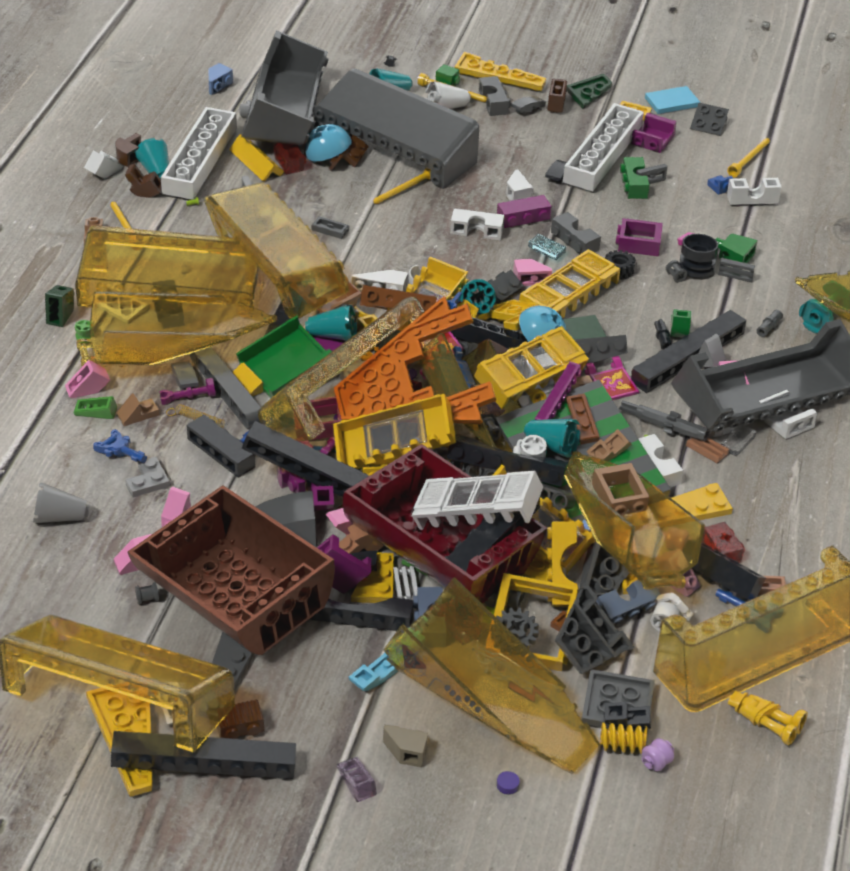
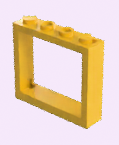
[486,573,578,672]

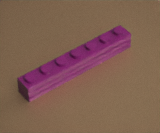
[534,361,582,420]

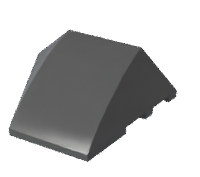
[255,491,316,547]
[555,582,635,674]

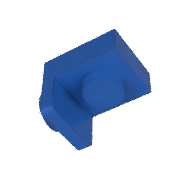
[707,175,734,195]

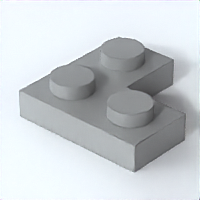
[125,457,170,498]

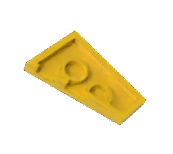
[351,553,394,603]

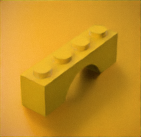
[547,522,577,607]

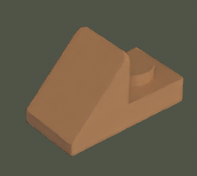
[117,393,159,426]

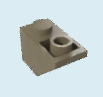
[383,724,428,768]

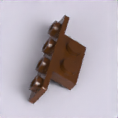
[329,134,369,171]

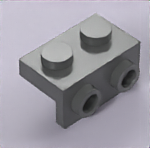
[487,270,524,304]

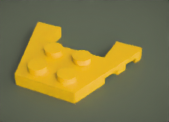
[476,299,539,331]

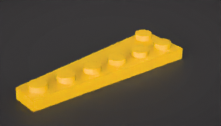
[454,52,546,91]
[614,483,733,534]

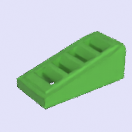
[73,396,117,419]

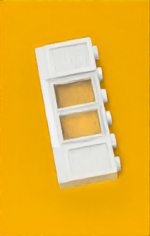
[412,471,543,530]

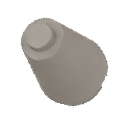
[33,483,90,523]

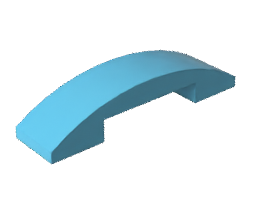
[349,627,425,691]

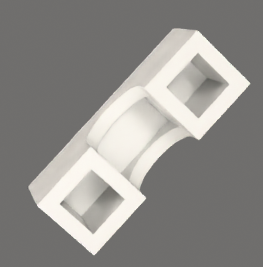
[727,178,782,205]
[450,209,504,240]
[639,434,683,488]

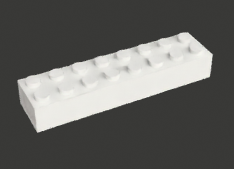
[563,103,644,191]
[161,107,237,200]

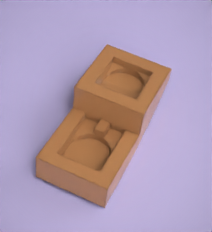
[586,429,632,466]

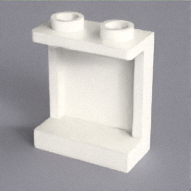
[759,390,817,439]

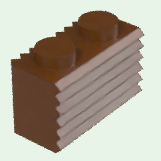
[547,78,567,113]
[214,699,264,739]

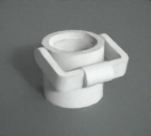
[513,435,547,457]
[650,593,693,633]

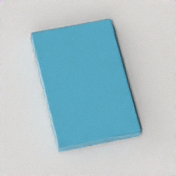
[645,86,700,114]

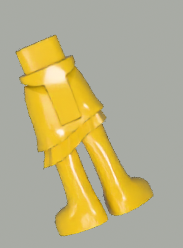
[728,691,808,745]

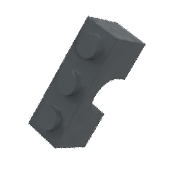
[479,76,511,116]
[551,212,601,254]

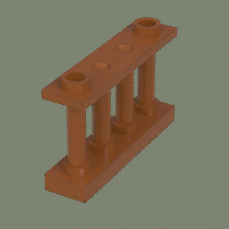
[360,285,437,315]

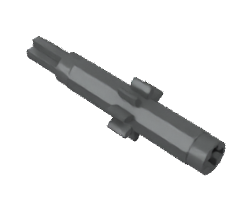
[619,400,710,442]

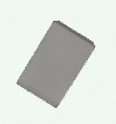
[698,334,726,367]

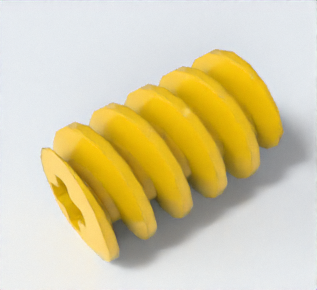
[600,722,647,754]

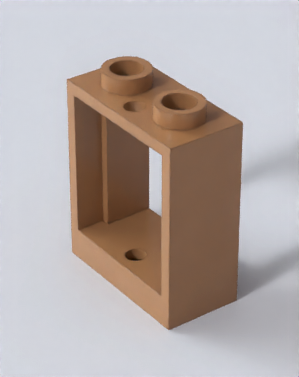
[592,463,649,517]

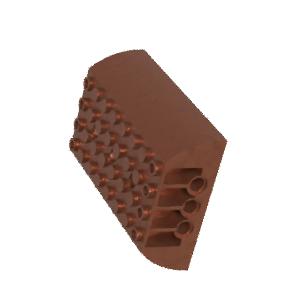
[127,485,335,655]

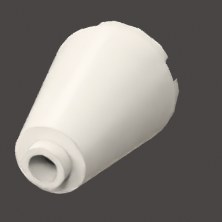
[426,81,471,109]

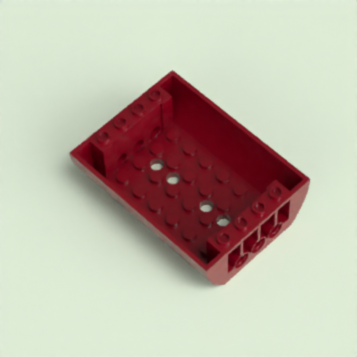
[343,444,547,608]

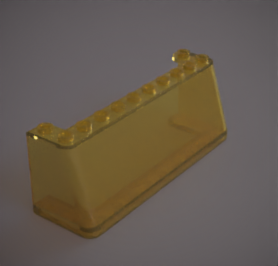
[203,182,349,319]
[75,225,264,322]
[258,297,440,441]
[653,545,850,712]
[0,615,235,752]

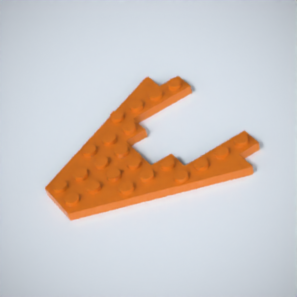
[334,296,497,424]

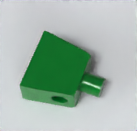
[715,233,758,270]

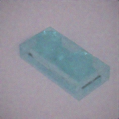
[528,234,566,260]

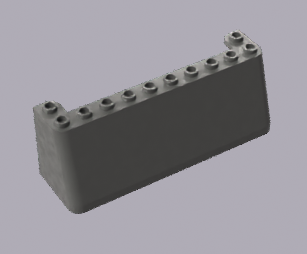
[241,30,329,146]
[314,68,479,189]
[671,319,850,432]

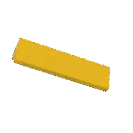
[229,134,284,182]

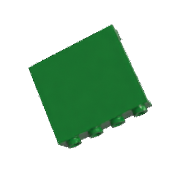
[236,315,337,402]

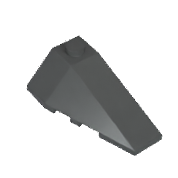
[579,539,634,597]

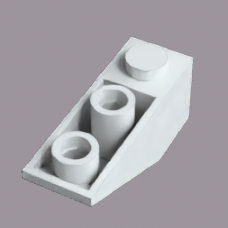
[351,270,408,292]

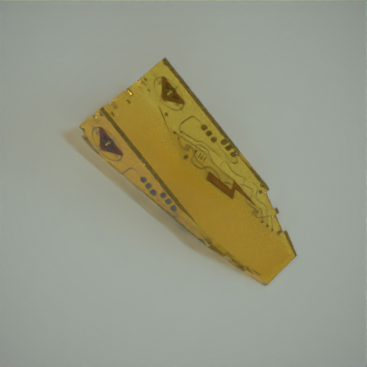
[383,577,600,774]

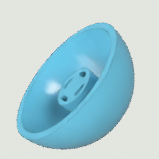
[305,124,352,161]
[519,306,566,342]

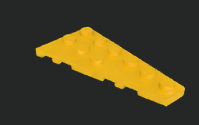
[86,675,152,797]

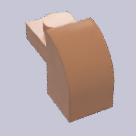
[339,524,384,554]

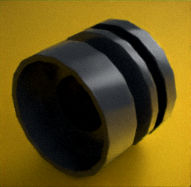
[679,233,718,278]

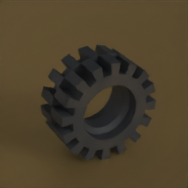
[605,250,636,280]

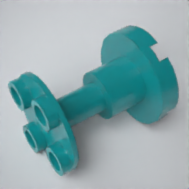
[799,281,850,333]

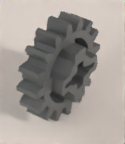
[492,607,539,654]

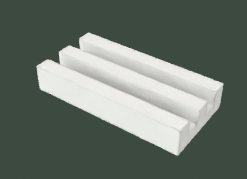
[393,566,417,600]

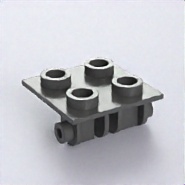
[690,102,729,136]

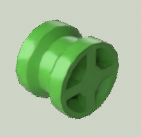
[75,320,94,343]

